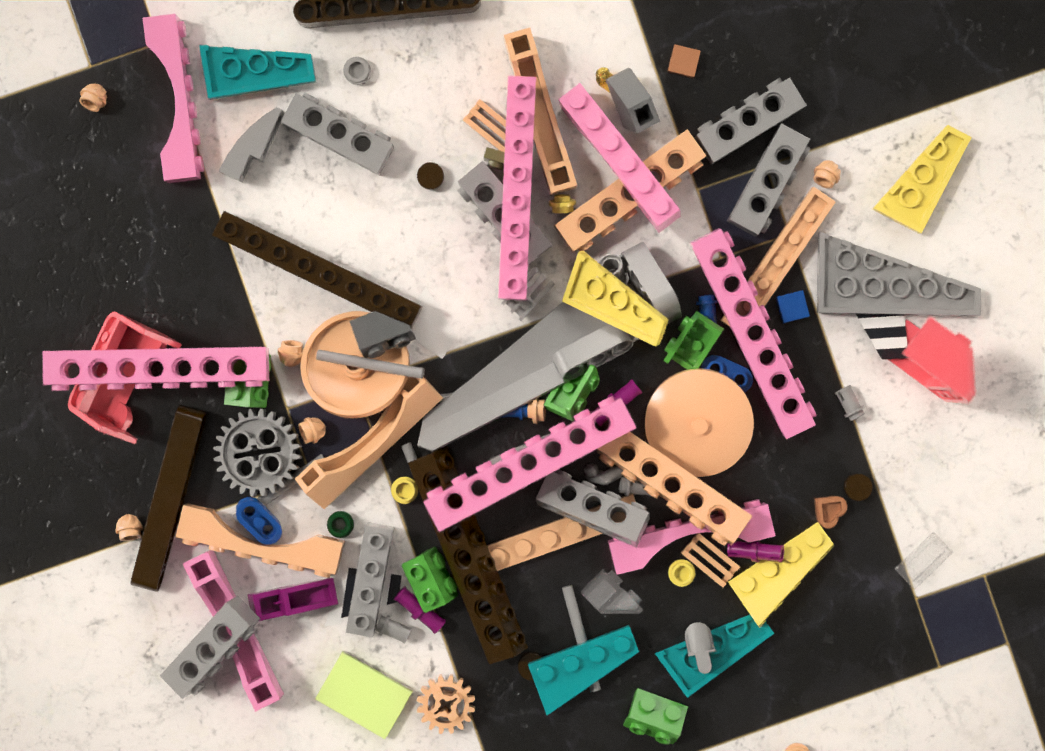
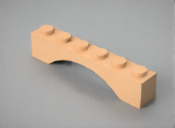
[504,27,577,196]
[295,377,443,509]
[176,503,345,578]

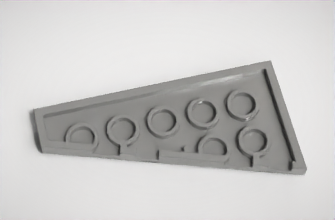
[817,232,981,316]

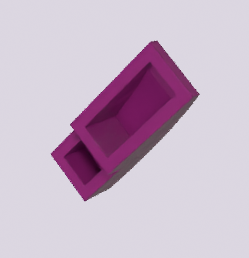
[247,577,338,622]

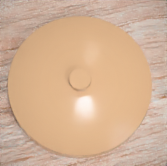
[301,311,410,418]
[645,368,754,477]

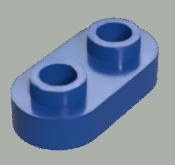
[700,355,753,392]
[236,497,282,545]

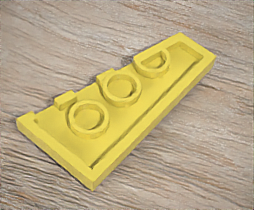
[872,125,972,234]
[562,251,669,346]
[728,522,834,628]

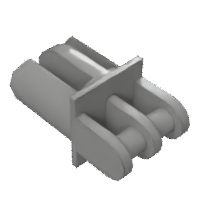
[501,266,555,321]
[685,623,715,674]

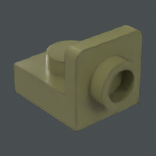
[483,147,505,171]

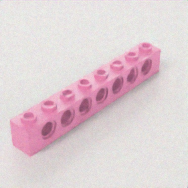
[498,76,536,301]
[689,228,817,439]
[43,347,269,391]
[424,396,636,532]

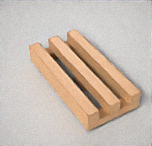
[463,99,506,152]
[681,533,740,588]

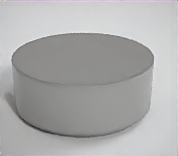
[343,57,371,85]

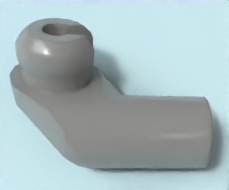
[584,463,623,485]

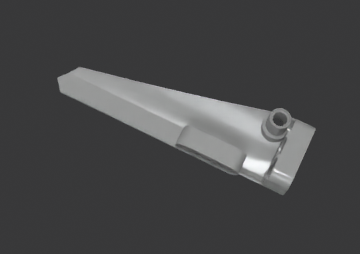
[417,242,682,452]

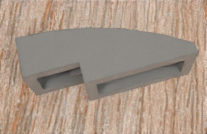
[219,107,285,183]

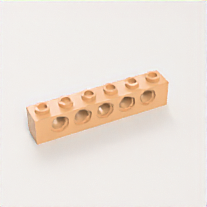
[554,129,706,253]
[597,431,752,546]

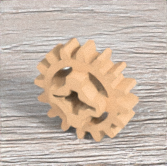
[417,674,475,734]

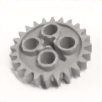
[213,409,302,497]

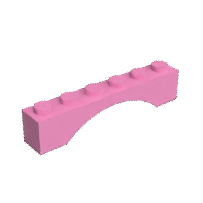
[143,14,204,183]
[558,83,681,233]
[608,499,775,575]
[183,550,284,712]

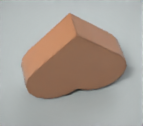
[814,496,848,529]

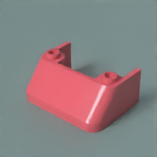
[68,312,182,444]
[888,317,976,404]

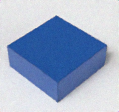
[775,290,810,323]

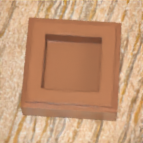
[667,44,701,78]

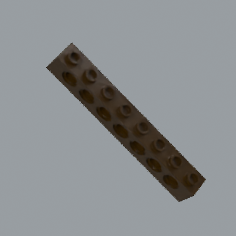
[212,211,423,329]
[408,447,528,664]

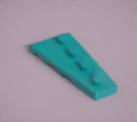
[199,45,316,100]
[655,615,774,698]
[528,625,639,715]

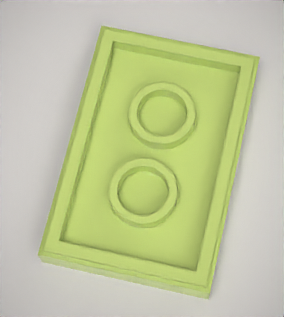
[315,651,413,739]

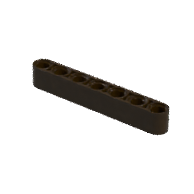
[293,0,481,28]
[131,405,207,592]

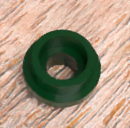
[327,511,354,538]

